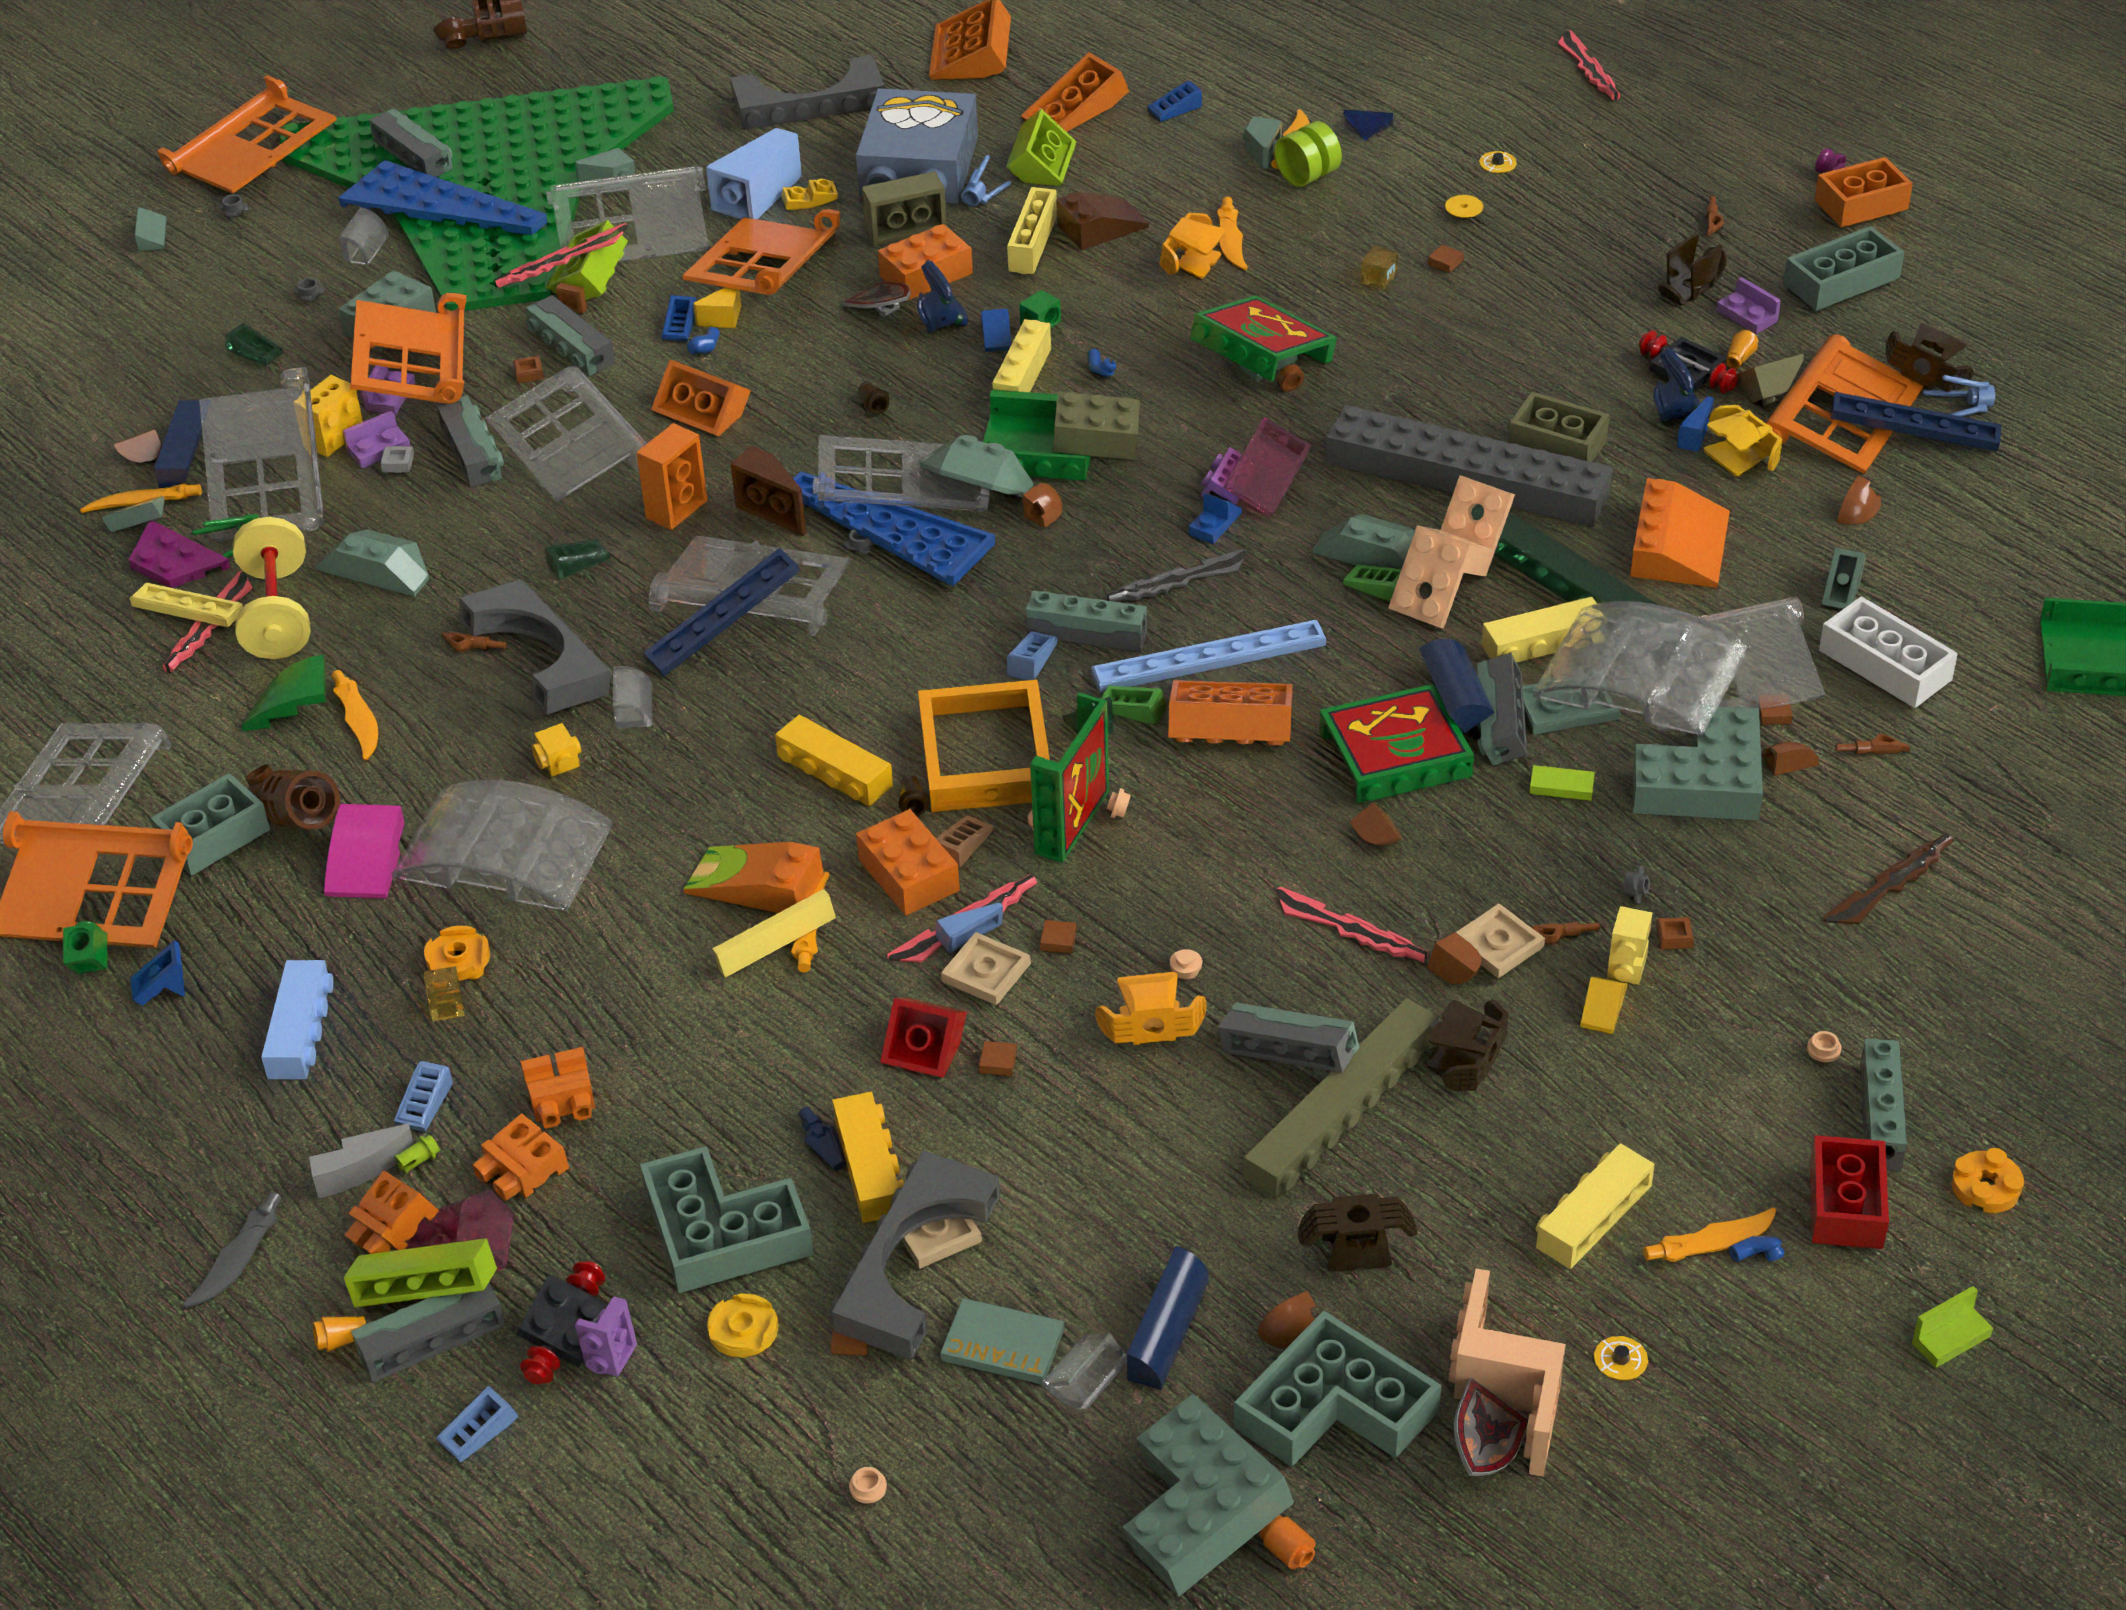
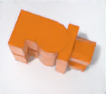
[520,1047,595,1129]
[472,1113,569,1201]
[345,1170,439,1254]

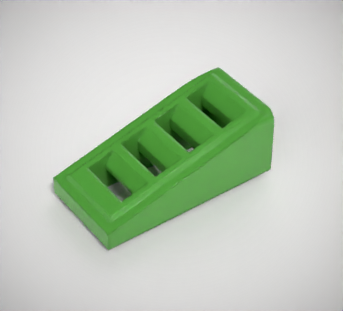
[1343,564,1402,602]
[1101,686,1167,724]

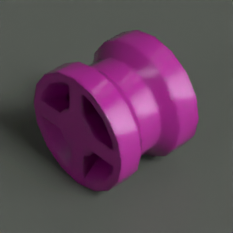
[1815,148,1846,174]

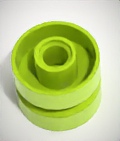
[1274,121,1342,187]

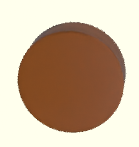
[1276,365,1305,392]

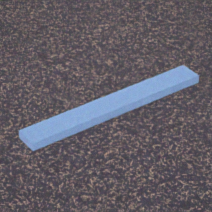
[1091,620,1326,693]

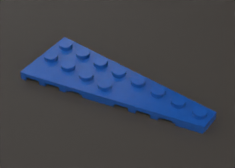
[338,160,547,235]
[793,471,995,586]

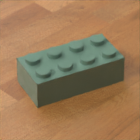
[1783,226,1905,311]

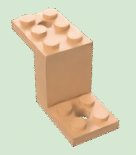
[1388,475,1515,628]
[1448,1268,1566,1477]

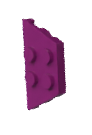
[129,520,230,588]

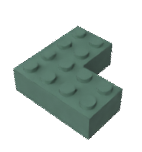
[1632,705,1763,820]
[640,1146,814,1294]
[1234,1311,1441,1467]
[1123,1394,1294,1597]

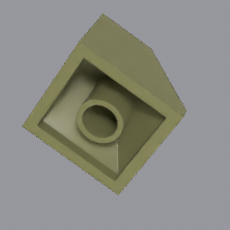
[1736,354,1804,405]

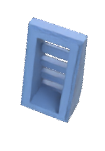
[1007,631,1058,680]
[936,902,1003,953]
[394,1061,453,1132]
[436,1386,519,1462]

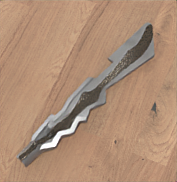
[1105,549,1246,602]

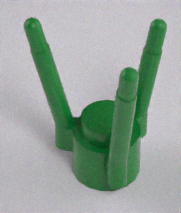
[191,513,259,558]

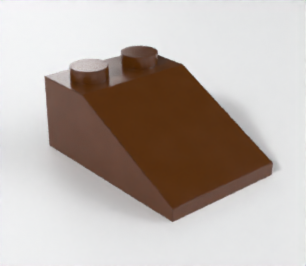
[1056,192,1149,250]
[730,446,806,536]

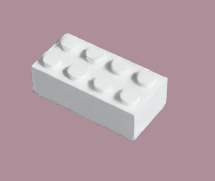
[1819,596,1958,708]

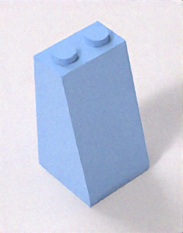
[706,128,802,219]

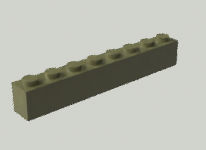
[1244,998,1439,1199]

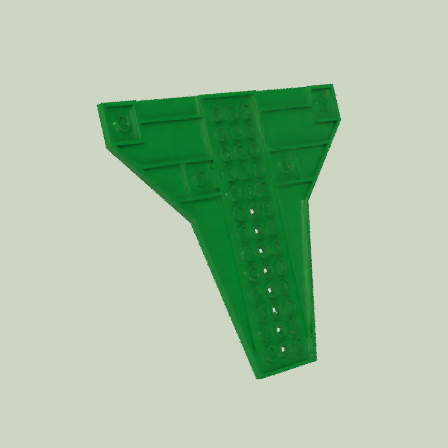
[279,76,674,311]

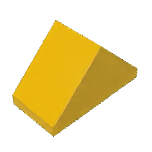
[693,287,741,328]
[1580,976,1627,1034]

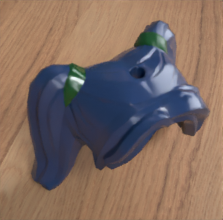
[917,260,968,333]
[1653,348,1701,423]

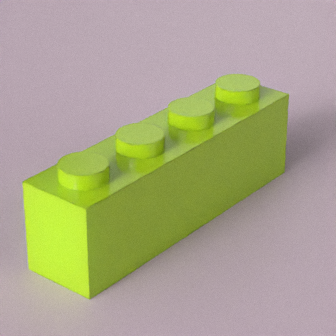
[343,1238,497,1308]

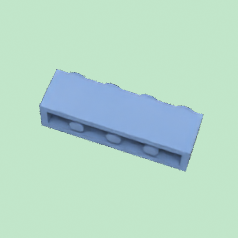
[261,960,334,1079]

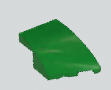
[241,654,326,731]

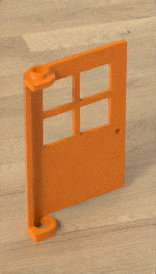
[157,75,337,194]
[683,209,840,295]
[350,293,466,404]
[1766,334,1924,474]
[0,811,193,948]

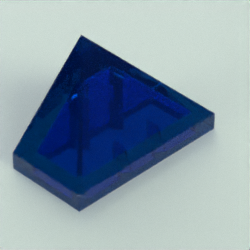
[1343,109,1395,141]

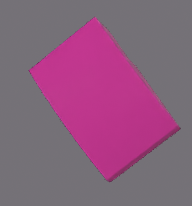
[324,804,405,898]

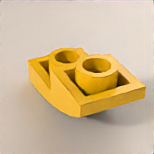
[781,179,838,210]

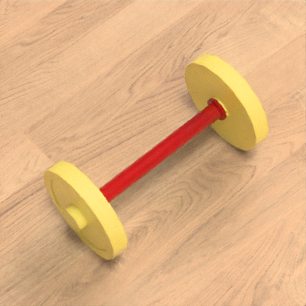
[232,517,311,659]

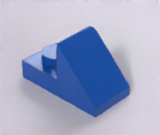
[981,308,1011,352]
[1189,493,1242,544]
[130,940,185,1006]

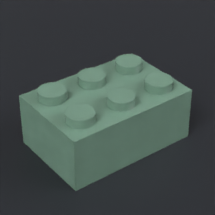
[338,270,436,352]
[150,773,270,876]

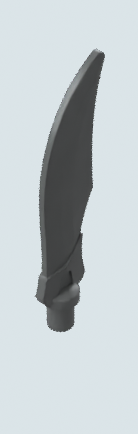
[183,1192,282,1308]

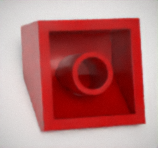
[880,997,967,1078]

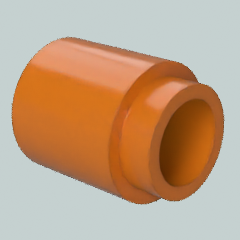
[1259,1515,1316,1569]

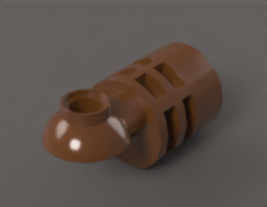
[433,0,527,49]
[245,764,340,829]

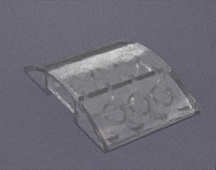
[1532,601,1749,735]
[392,780,613,911]

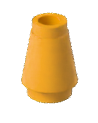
[1726,330,1758,369]
[312,1316,366,1352]

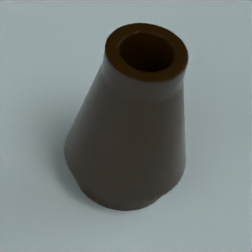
[858,382,890,414]
[898,775,929,816]

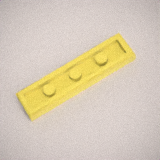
[130,583,243,627]
[712,889,836,978]

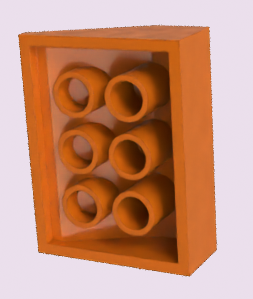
[929,0,1011,80]
[1630,478,1730,588]
[1168,680,1293,745]

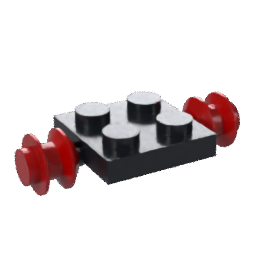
[1639,330,1738,394]
[516,1261,608,1384]

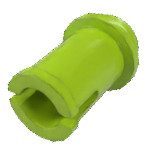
[394,1135,440,1175]

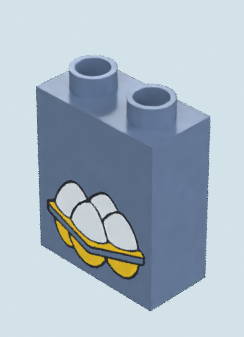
[856,88,978,204]

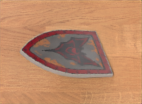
[842,281,911,317]
[1454,1378,1528,1476]

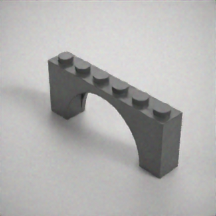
[730,55,885,129]
[459,579,612,714]
[830,1150,1000,1360]

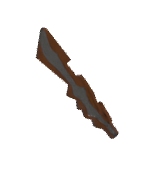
[1823,833,1953,924]

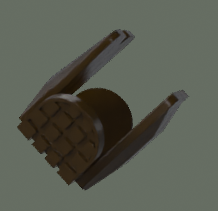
[1657,232,1727,305]
[1885,324,1974,392]
[1427,1000,1509,1091]
[1298,1194,1417,1272]

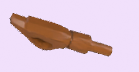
[1706,196,1724,237]
[441,632,507,652]
[1835,734,1910,754]
[1531,921,1600,945]

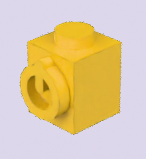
[531,723,582,777]

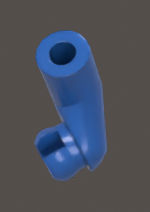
[687,327,720,354]
[1087,349,1116,377]
[1729,1236,1785,1262]

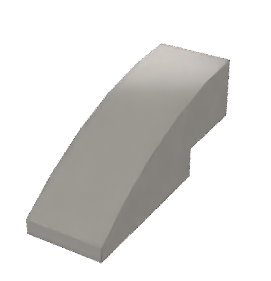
[309,1123,414,1199]

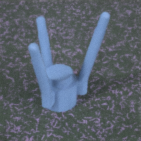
[961,155,1011,207]
[1922,375,1995,417]

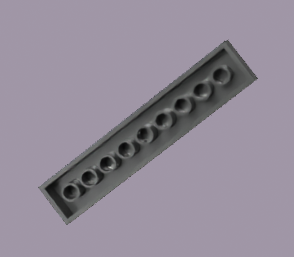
[1326,405,1613,527]

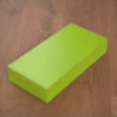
[1530,765,1595,801]

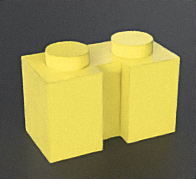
[1607,906,1652,985]

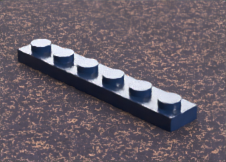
[1831,392,2001,451]
[644,548,800,677]

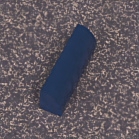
[154,400,211,488]
[1419,639,1495,733]
[1127,1246,1209,1390]

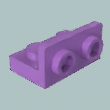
[1716,277,1781,334]
[360,358,416,415]
[343,411,411,468]
[1200,447,1258,505]
[575,1296,637,1377]

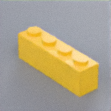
[775,714,893,807]
[832,1091,904,1223]

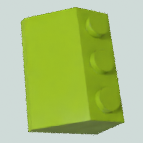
[1006,109,1077,186]
[546,220,628,300]

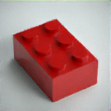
[1810,1135,1889,1249]

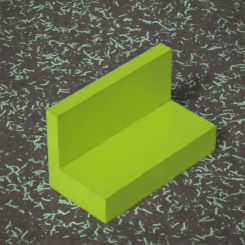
[1912,1286,1993,1368]

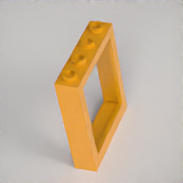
[918,680,1050,812]

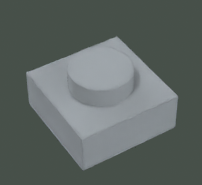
[380,446,414,473]

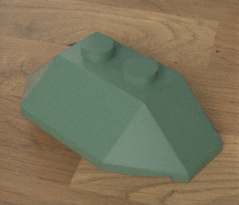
[920,435,1034,498]
[1313,514,1415,569]
[316,529,429,597]

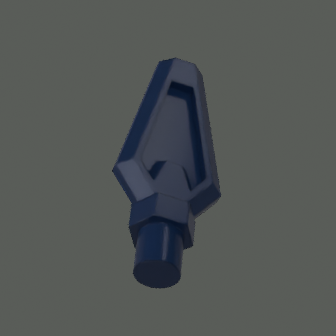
[798,1107,846,1170]

